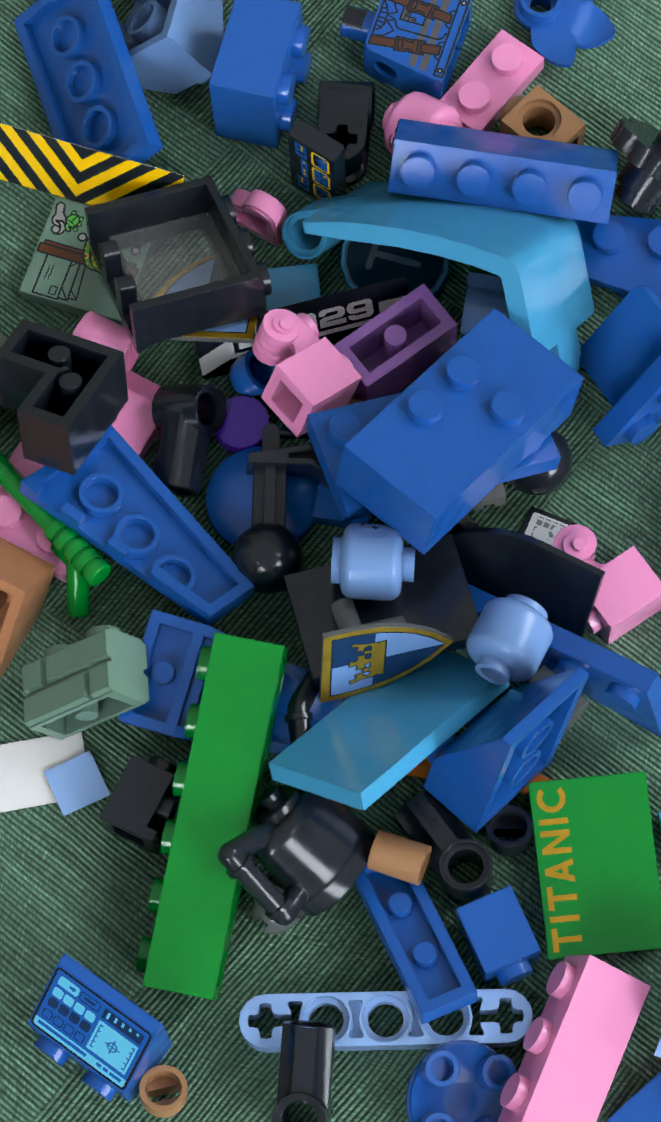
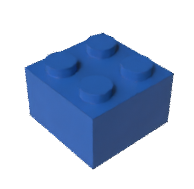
[209,0,312,149]

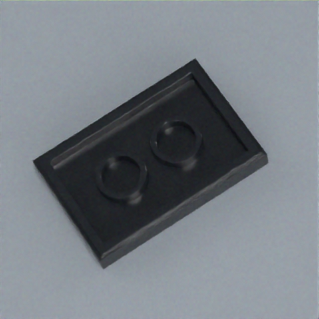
[284,533,479,687]

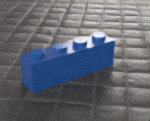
[387,118,618,224]

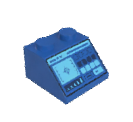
[28,953,173,1103]

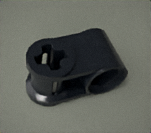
[317,80,375,187]

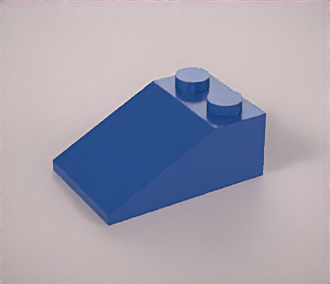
[424,667,589,833]

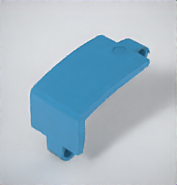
[282,181,594,371]

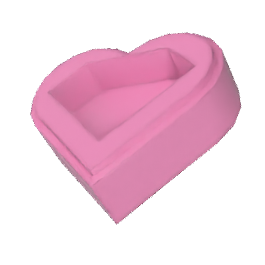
[231,189,288,246]

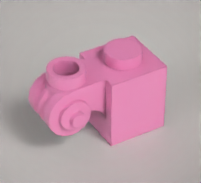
[252,309,362,438]
[553,524,661,645]

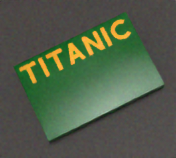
[528,771,661,961]

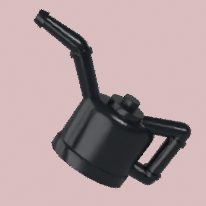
[218,670,376,926]

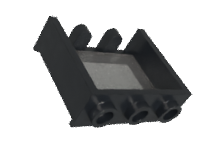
[84,176,272,354]

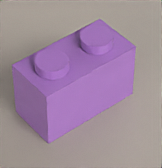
[334,283,458,401]

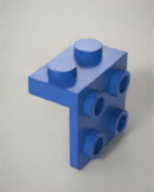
[580,285,661,447]

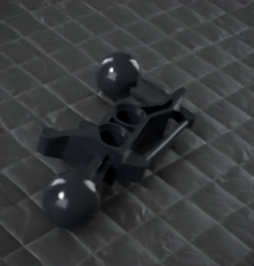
[231,423,572,594]

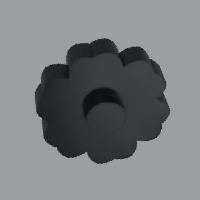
[609,117,661,215]

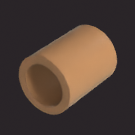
[367,829,432,886]

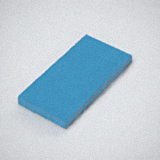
[269,652,510,811]

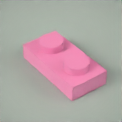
[440,29,544,131]

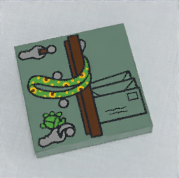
[19,196,157,327]

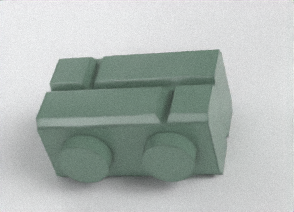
[22,625,149,740]

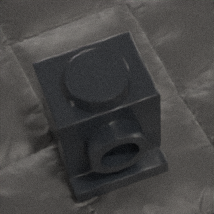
[100,755,181,855]

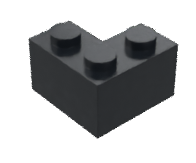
[0,319,129,475]

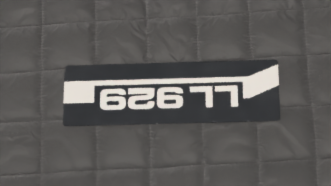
[195,276,409,379]

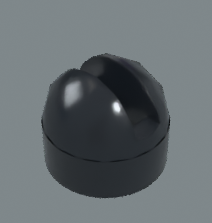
[485,805,533,858]

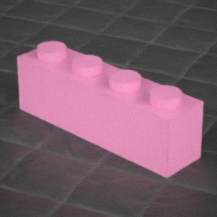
[497,954,651,1122]

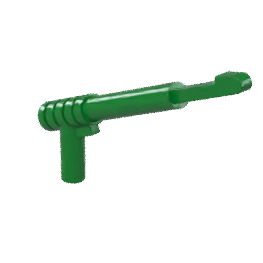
[0,452,111,618]

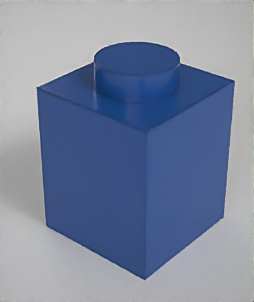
[455,885,541,987]

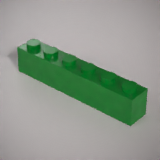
[136,632,289,1000]

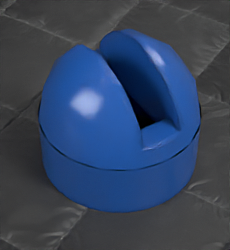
[229,349,273,397]

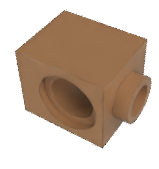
[499,84,586,145]

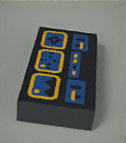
[288,120,347,200]

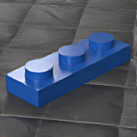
[354,864,477,1024]

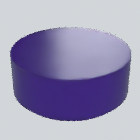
[215,396,269,453]

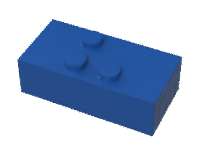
[335,308,584,555]

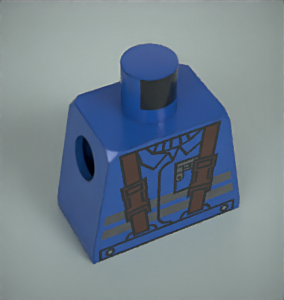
[340,0,472,100]

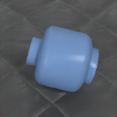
[331,523,416,601]
[466,594,554,685]

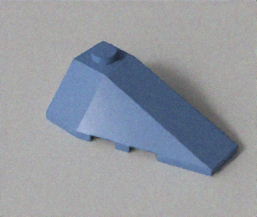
[118,0,224,94]

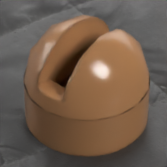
[139,1065,188,1118]

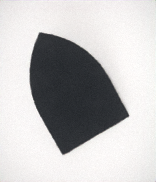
[448,527,605,638]

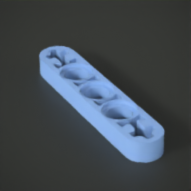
[239,989,533,1053]

